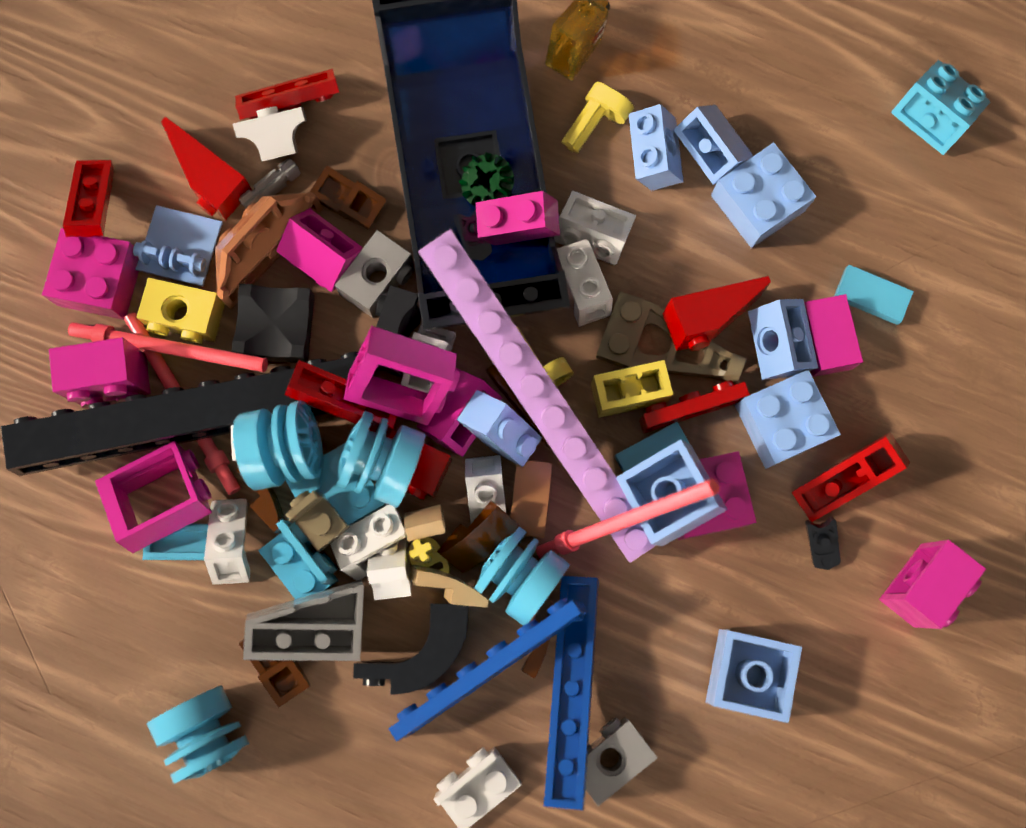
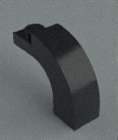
[353,604,469,695]

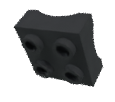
[231,283,315,363]
[368,285,422,377]

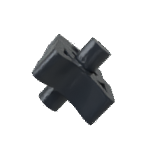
[454,209,492,261]
[805,516,841,570]

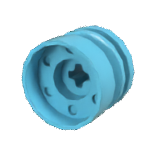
[233,401,324,491]
[336,411,426,507]
[474,526,570,626]
[147,685,249,784]

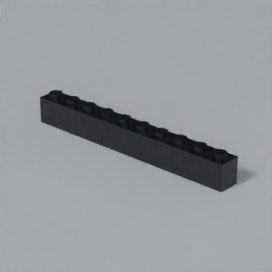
[1,352,373,476]

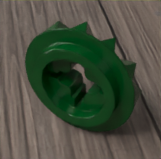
[459,152,514,207]

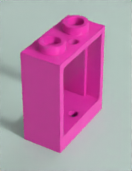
[344,326,460,425]
[95,441,212,553]

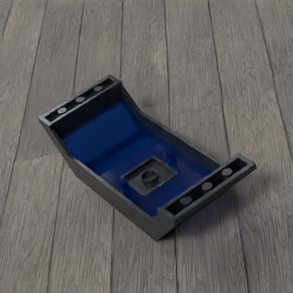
[372,0,570,331]

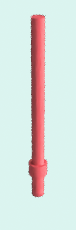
[124,312,241,495]
[68,322,268,372]
[536,479,720,559]

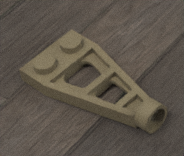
[596,291,746,384]

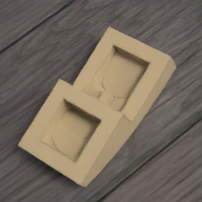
[404,504,446,542]
[410,565,488,608]

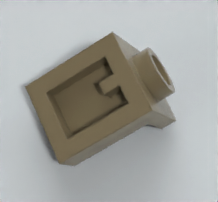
[285,490,350,551]

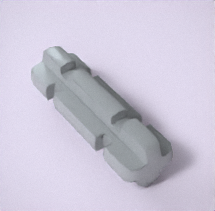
[239,158,301,209]

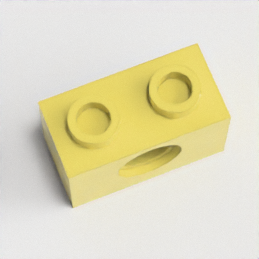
[136,278,225,344]

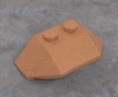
[215,192,323,309]

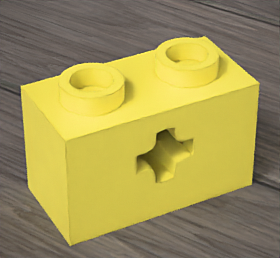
[591,360,673,418]

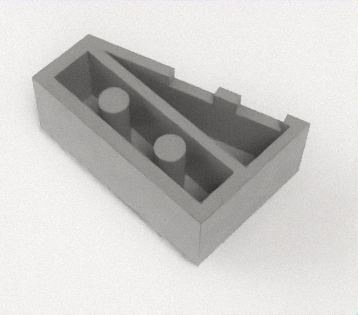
[243,580,364,661]

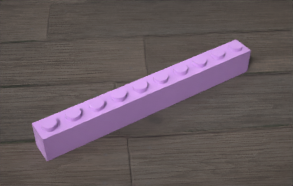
[418,229,656,563]

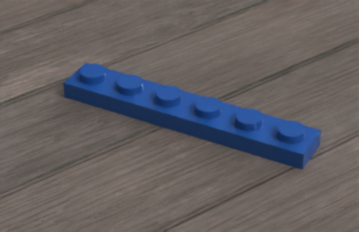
[544,576,599,811]
[388,598,588,742]

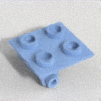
[133,205,223,287]

